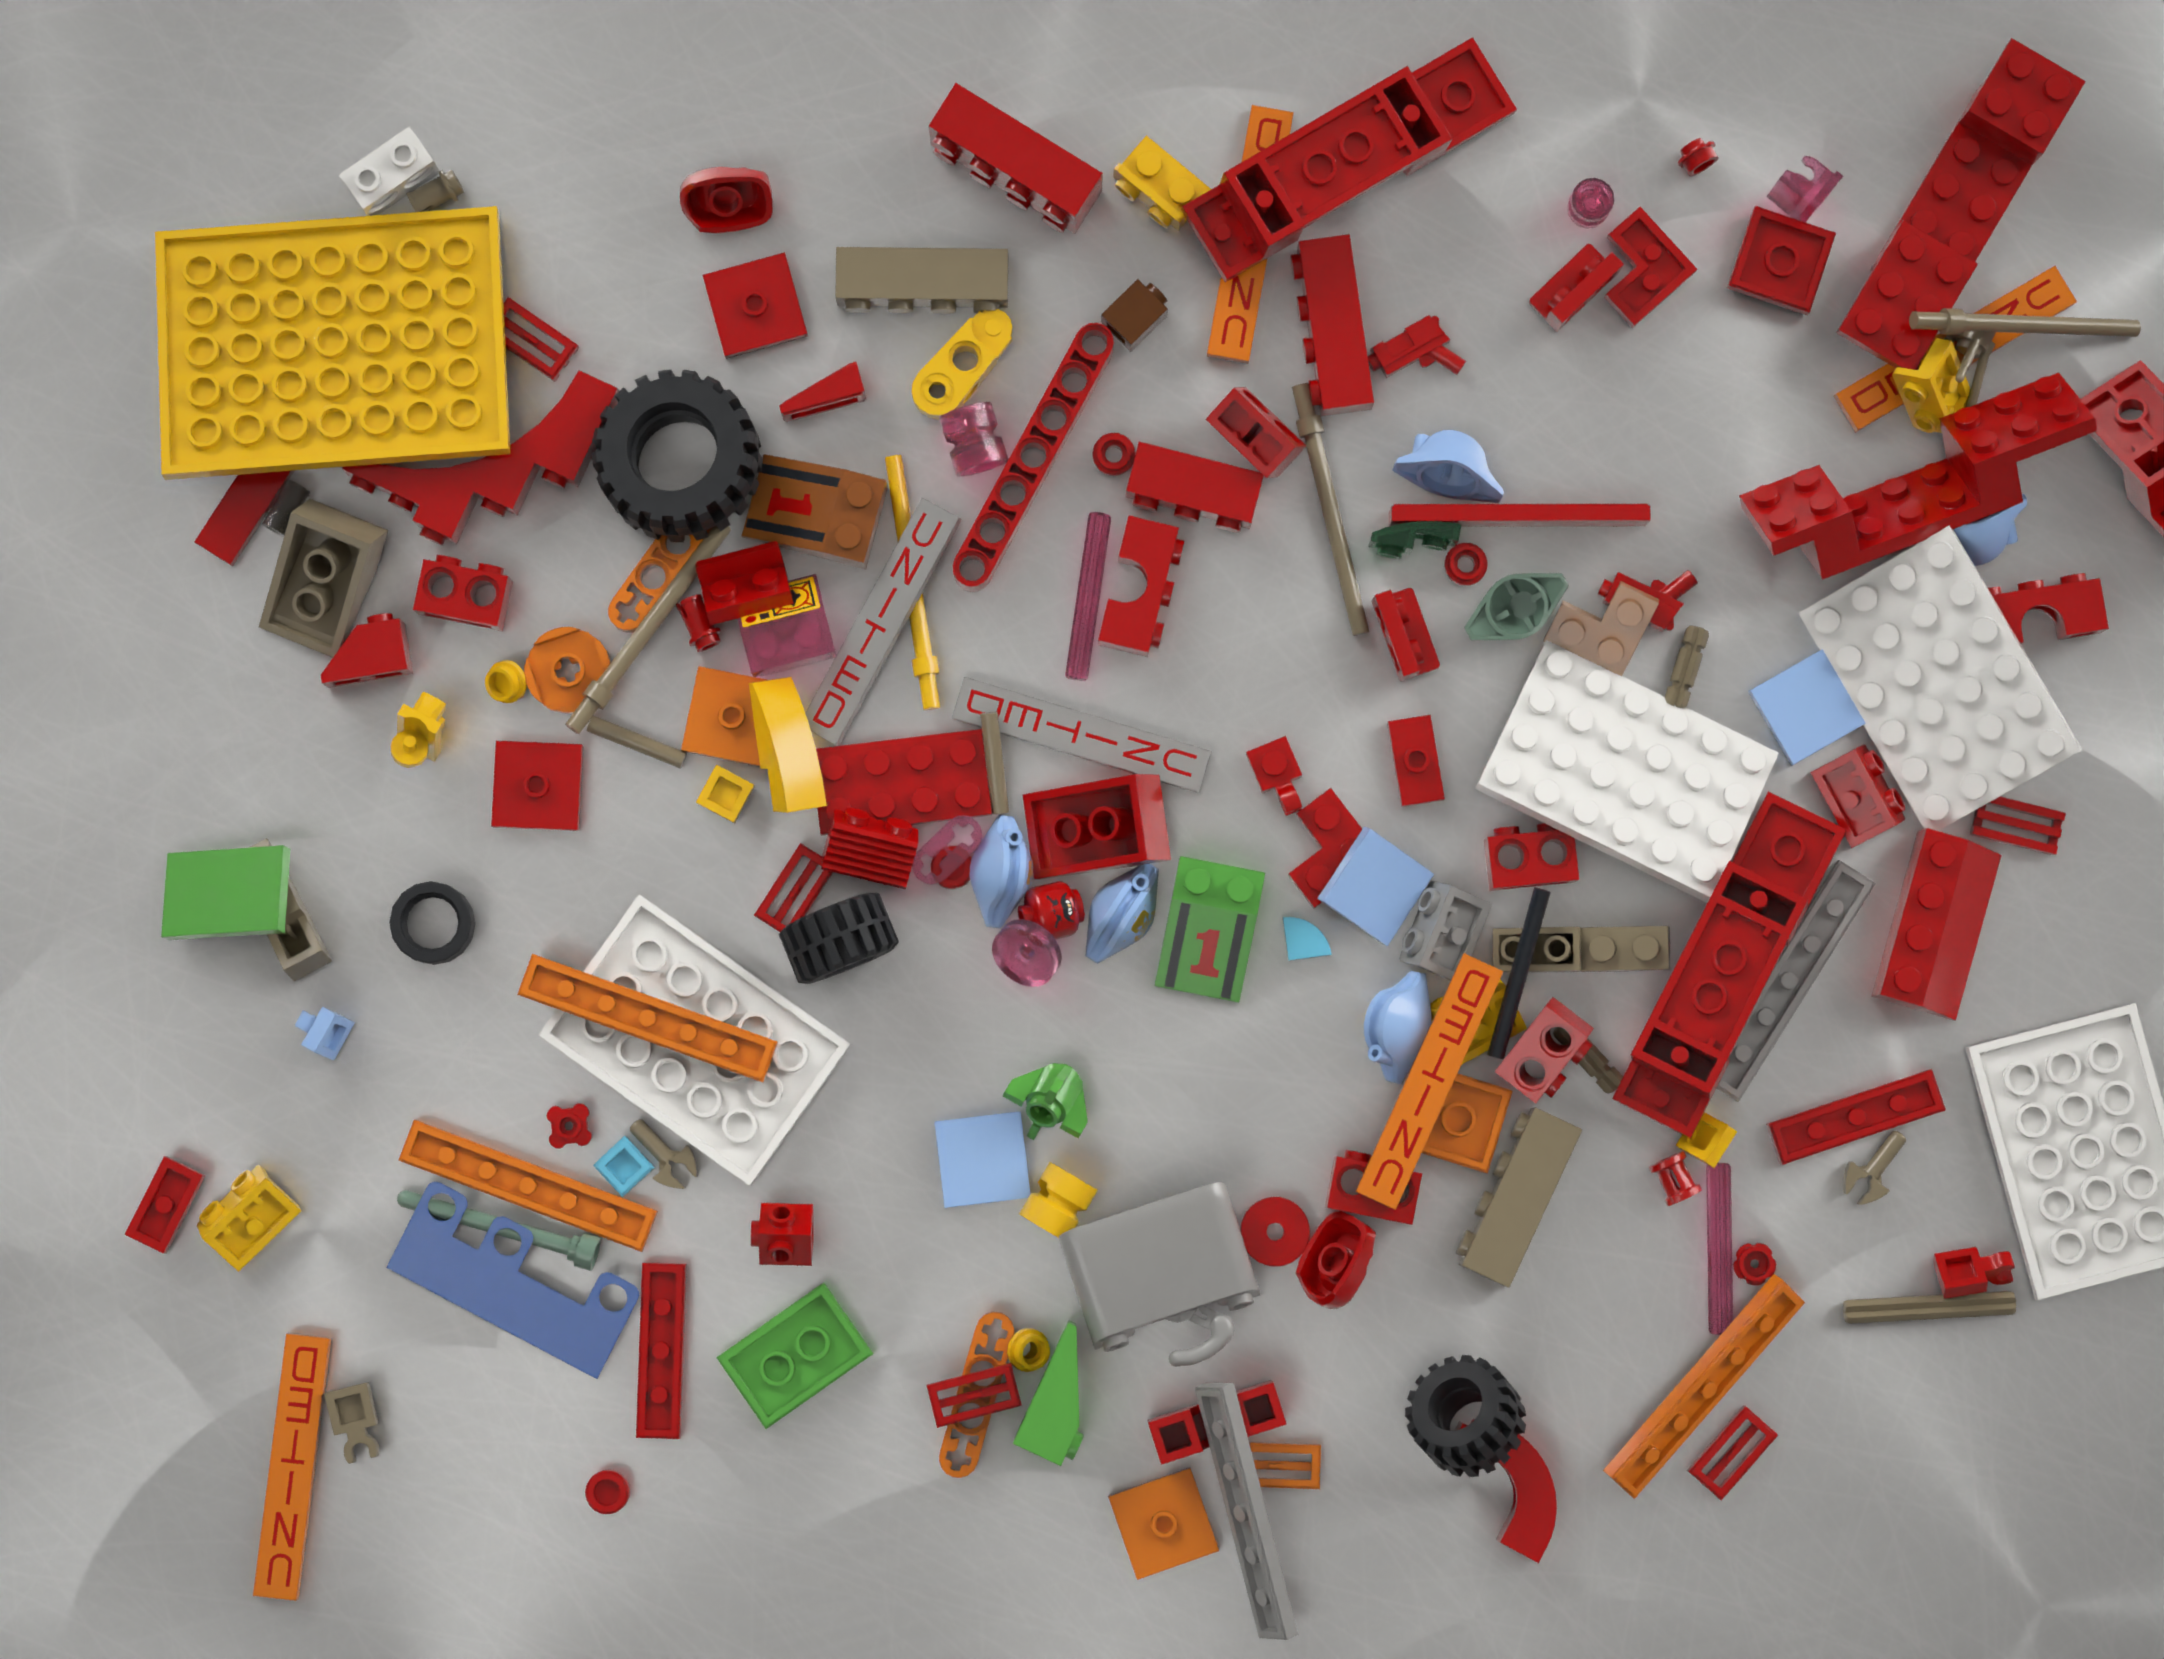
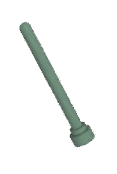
[397,1190,601,1271]

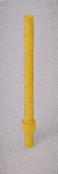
[885,455,940,711]

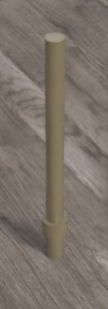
[1909,308,2141,337]
[1292,383,1369,636]
[565,525,731,734]

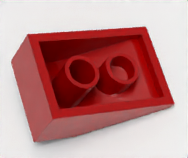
[1022,774,1171,880]

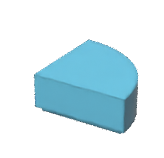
[1282,917,1332,961]

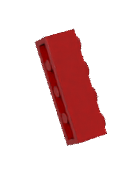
[1290,234,1374,417]

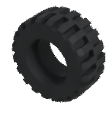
[591,369,763,543]

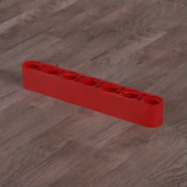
[953,323,1114,592]

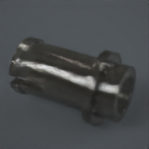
[262,479,311,537]

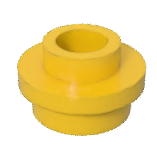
[1007,1328,1050,1372]

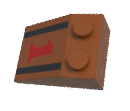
[742,454,888,570]

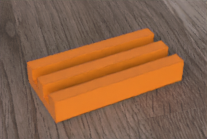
[1249,1442,1321,1489]

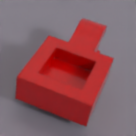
[1246,736,1303,816]
[1933,1247,2015,1299]

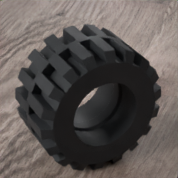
[779,893,899,984]
[1405,1355,1526,1477]

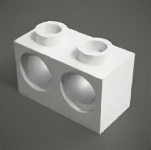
[339,126,440,216]

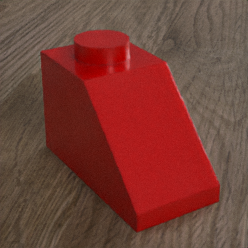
[320,613,413,688]

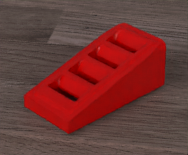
[779,361,866,422]

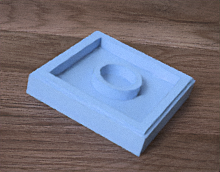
[1748,649,1866,766]
[1317,826,1434,946]
[935,1111,1030,1208]

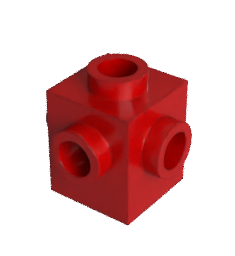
[751,1203,814,1266]

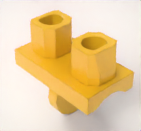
[390,692,446,768]

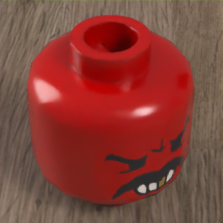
[1018,881,1085,942]

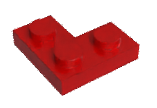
[1604,207,1698,329]
[1288,788,1362,909]

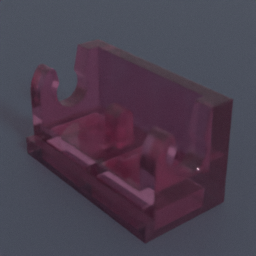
[1766,156,1843,222]

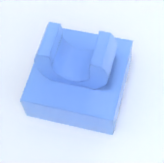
[295,1007,355,1060]

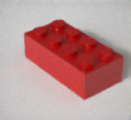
[928,83,1103,234]

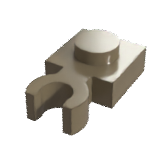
[324,1382,379,1464]

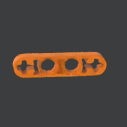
[608,528,712,633]
[939,1312,1014,1478]

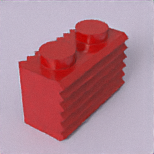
[821,808,919,889]

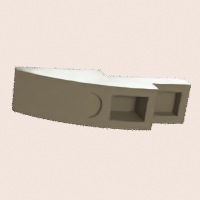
[1493,926,1671,972]

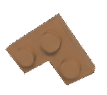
[1543,581,1659,676]

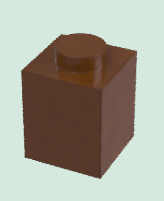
[1101,279,1168,352]

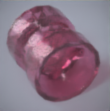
[1567,178,1615,229]

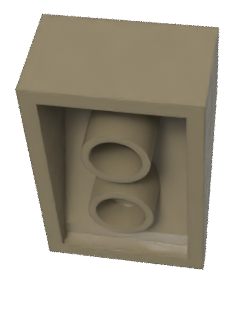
[259,499,388,658]

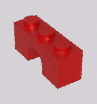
[1098,515,1185,657]
[1988,573,2109,644]
[1147,1380,1287,1465]

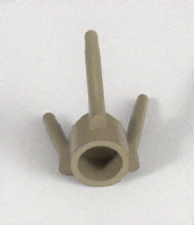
[1917,331,1996,407]

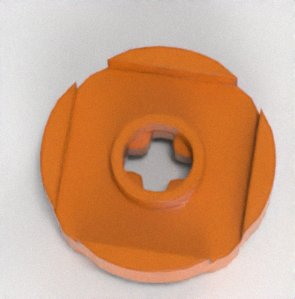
[524,627,611,714]

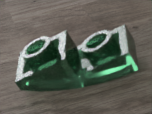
[1368,521,1462,559]

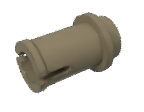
[406,170,464,212]

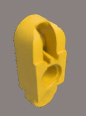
[911,309,1013,420]

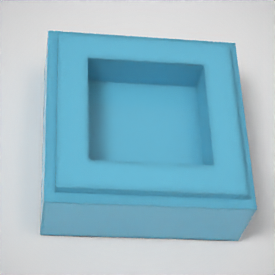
[593,1136,655,1197]

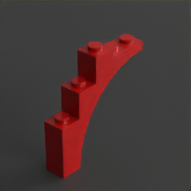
[342,370,619,546]

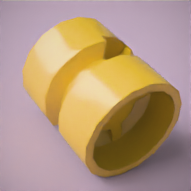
[1019,1162,1098,1238]

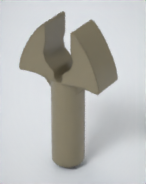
[630,1119,698,1189]
[1843,1131,1906,1205]

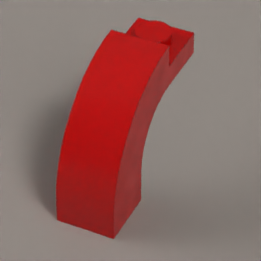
[1454,1418,1557,1563]

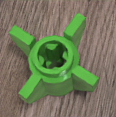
[1003,1063,1088,1140]

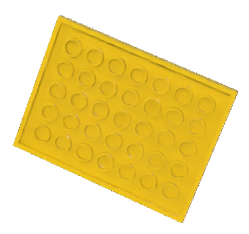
[155,206,511,480]

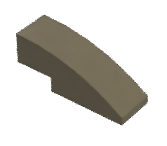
[251,838,332,981]

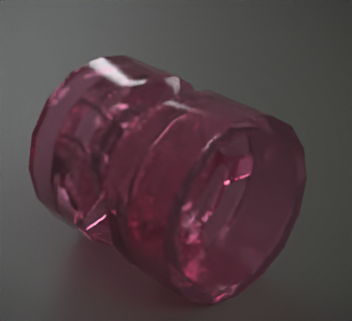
[939,402,1009,477]

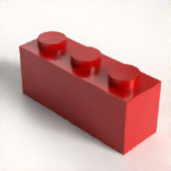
[1126,441,1264,533]

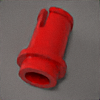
[676,594,721,652]

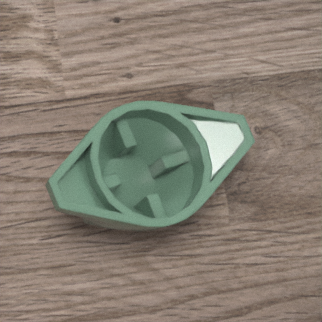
[1464,573,1569,640]

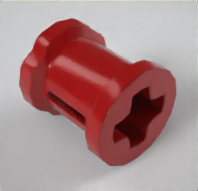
[1648,1151,1702,1207]

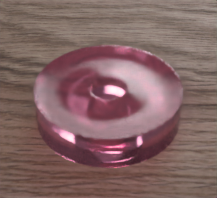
[992,919,1062,987]

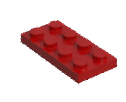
[816,729,992,836]

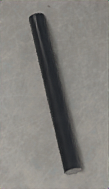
[1487,887,1551,1059]

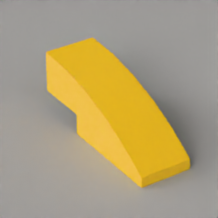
[749,677,827,813]

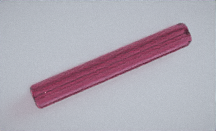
[1065,512,1111,681]
[1706,1163,1733,1335]

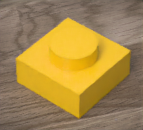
[696,764,755,824]
[1675,1112,1737,1168]

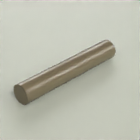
[980,712,1009,814]
[587,716,687,769]

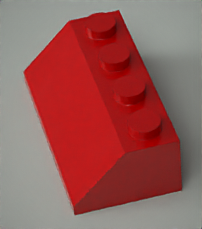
[1871,828,2002,1021]

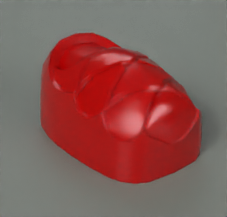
[679,167,773,233]
[1295,1211,1376,1309]

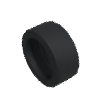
[389,881,475,965]

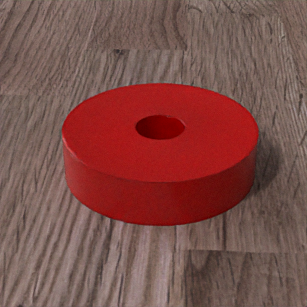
[1240,1197,1310,1267]

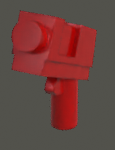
[1368,315,1466,378]
[1597,570,1698,632]

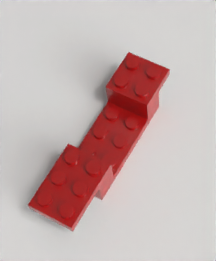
[1181,37,1517,283]
[1836,38,2086,370]
[1739,372,2097,580]
[1612,791,1847,1139]

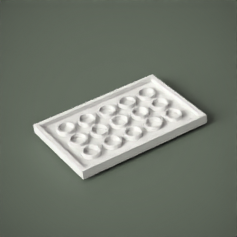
[1799,525,2082,831]
[1475,640,1779,903]
[538,894,851,1186]
[1966,1003,2164,1300]

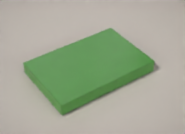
[161,845,291,940]
[717,1282,874,1429]

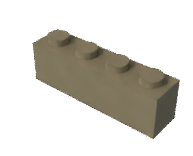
[835,247,1009,314]
[1456,1107,1583,1288]

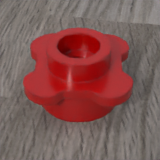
[546,1103,592,1149]

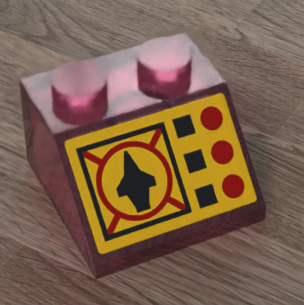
[738,574,837,678]

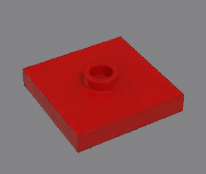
[1727,206,1836,316]
[702,252,808,359]
[491,741,583,831]

